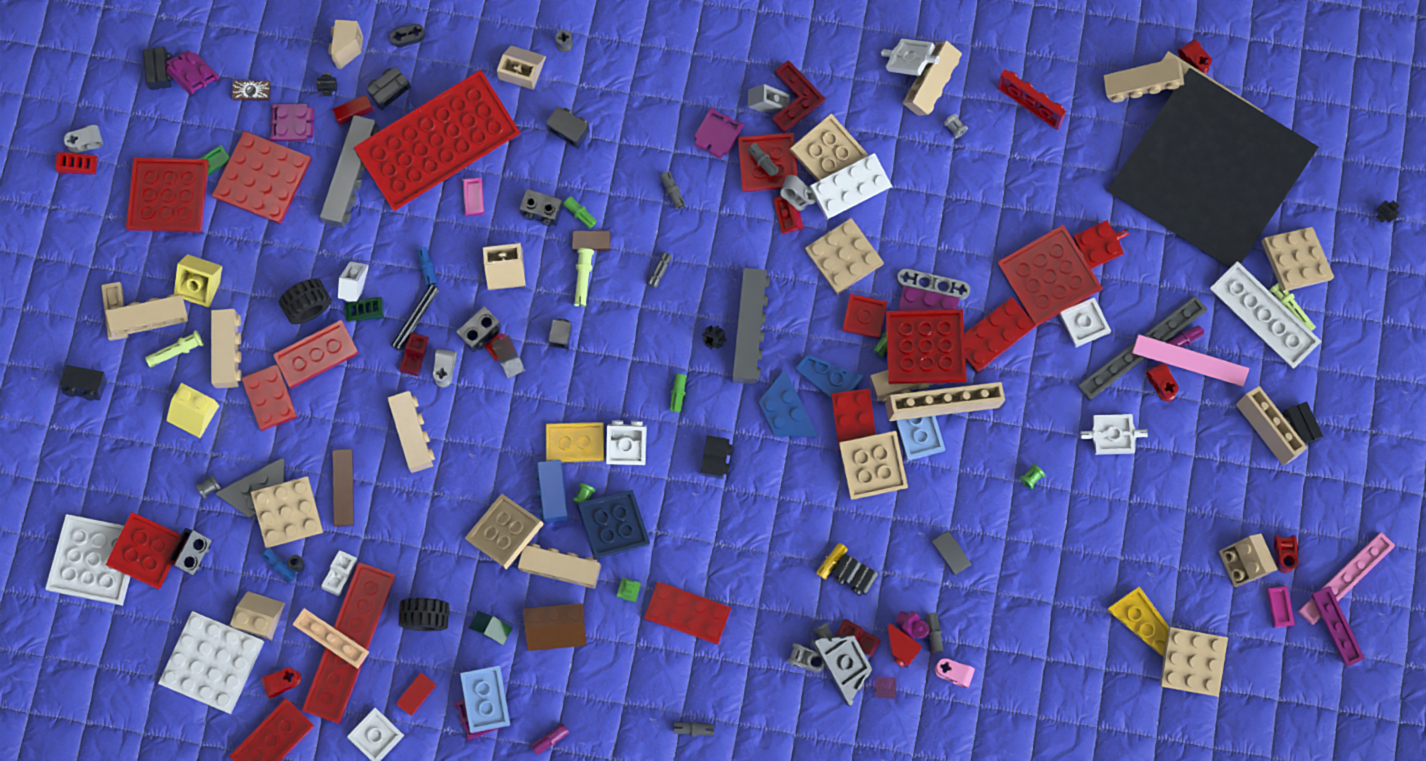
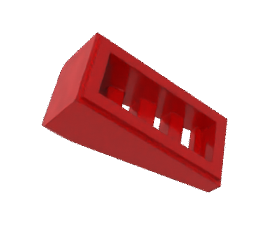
[55,152,98,174]

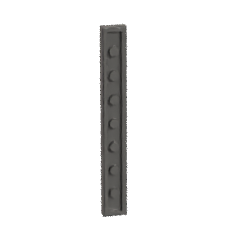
[1077,295,1208,401]

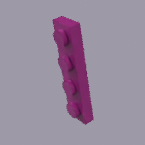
[1310,586,1365,667]

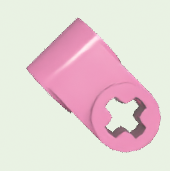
[935,658,975,688]

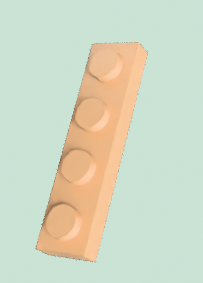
[292,608,369,669]

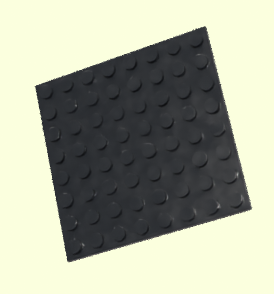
[1107,68,1319,268]

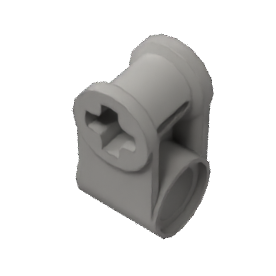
[64,125,103,154]
[780,175,816,211]
[433,349,457,387]
[786,643,825,673]

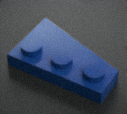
[795,354,864,400]

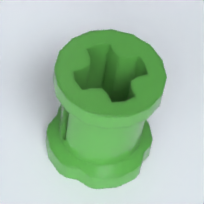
[1019,464,1045,490]
[572,483,595,504]

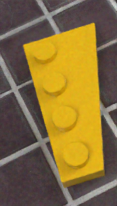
[1107,587,1169,658]

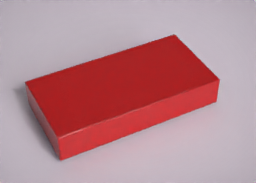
[396,673,437,716]

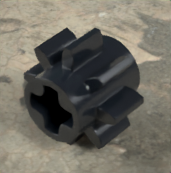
[316,73,337,96]
[1376,200,1400,223]
[702,325,727,349]

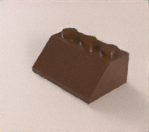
[523,603,587,651]

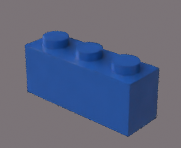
[535,460,568,523]

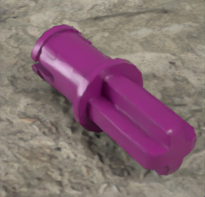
[1167,325,1204,347]
[531,723,570,755]

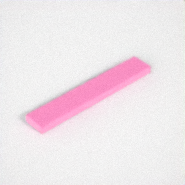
[1132,334,1250,387]
[1298,532,1395,626]

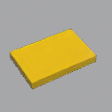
[546,422,604,462]

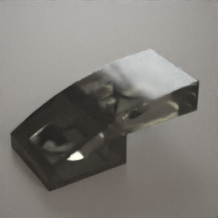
[492,335,525,379]

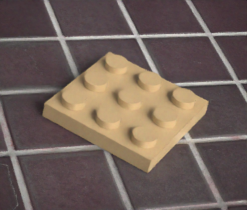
[790,114,868,182]
[805,218,884,295]
[1261,227,1334,292]
[839,431,908,500]
[251,476,324,548]
[465,494,544,569]
[1159,627,1228,697]

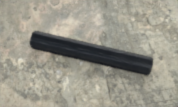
[391,284,439,351]

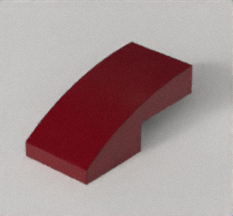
[399,333,429,376]
[835,619,881,658]

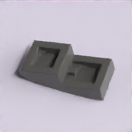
[931,530,971,575]

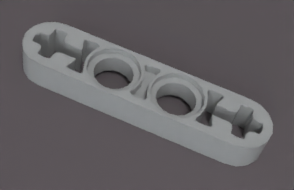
[897,269,970,300]

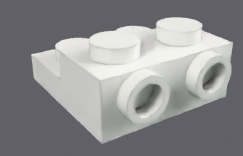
[606,420,647,465]

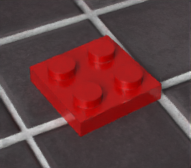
[842,294,888,339]

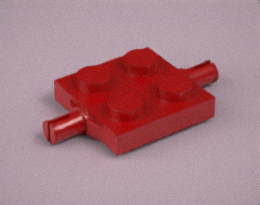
[1073,220,1129,270]

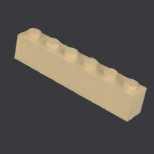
[885,382,1005,421]

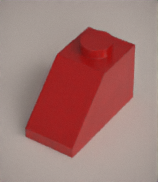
[887,623,922,668]

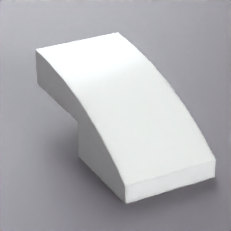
[321,550,357,596]

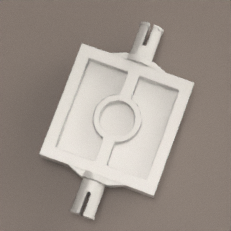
[881,39,939,76]
[1080,414,1148,455]

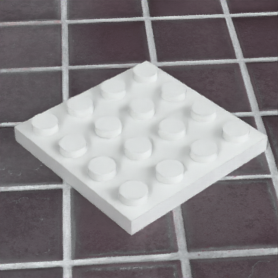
[45,514,130,606]
[158,611,264,714]

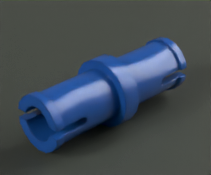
[415,247,437,286]
[261,548,297,583]

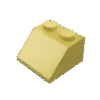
[174,254,222,308]
[166,383,219,438]

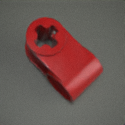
[1178,39,1212,75]
[1146,362,1179,401]
[1274,535,1298,574]
[261,667,302,698]

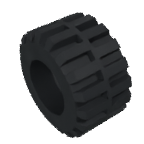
[278,278,332,325]
[398,598,449,631]

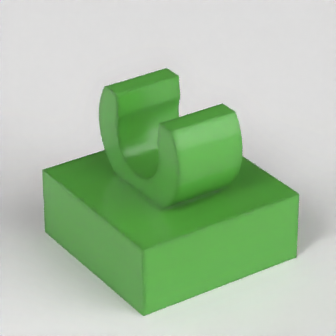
[617,578,641,603]

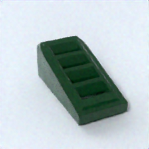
[345,297,385,322]

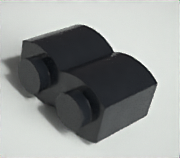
[700,435,733,479]
[832,554,878,596]

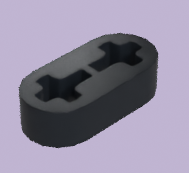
[390,24,425,48]

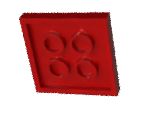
[738,133,798,192]
[105,512,181,590]

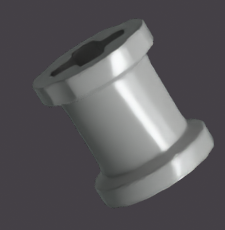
[944,113,968,138]

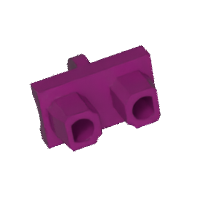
[895,610,929,640]

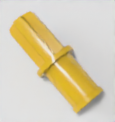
[816,543,848,580]

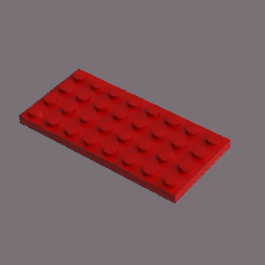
[353,70,521,211]

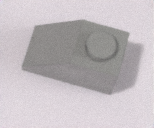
[748,84,790,113]

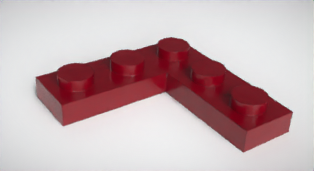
[771,60,826,134]

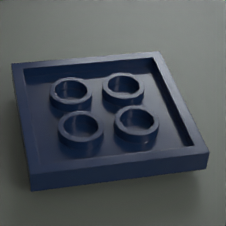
[577,490,650,560]

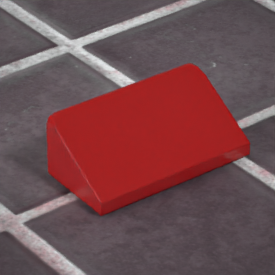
[332,95,373,125]
[773,196,804,234]

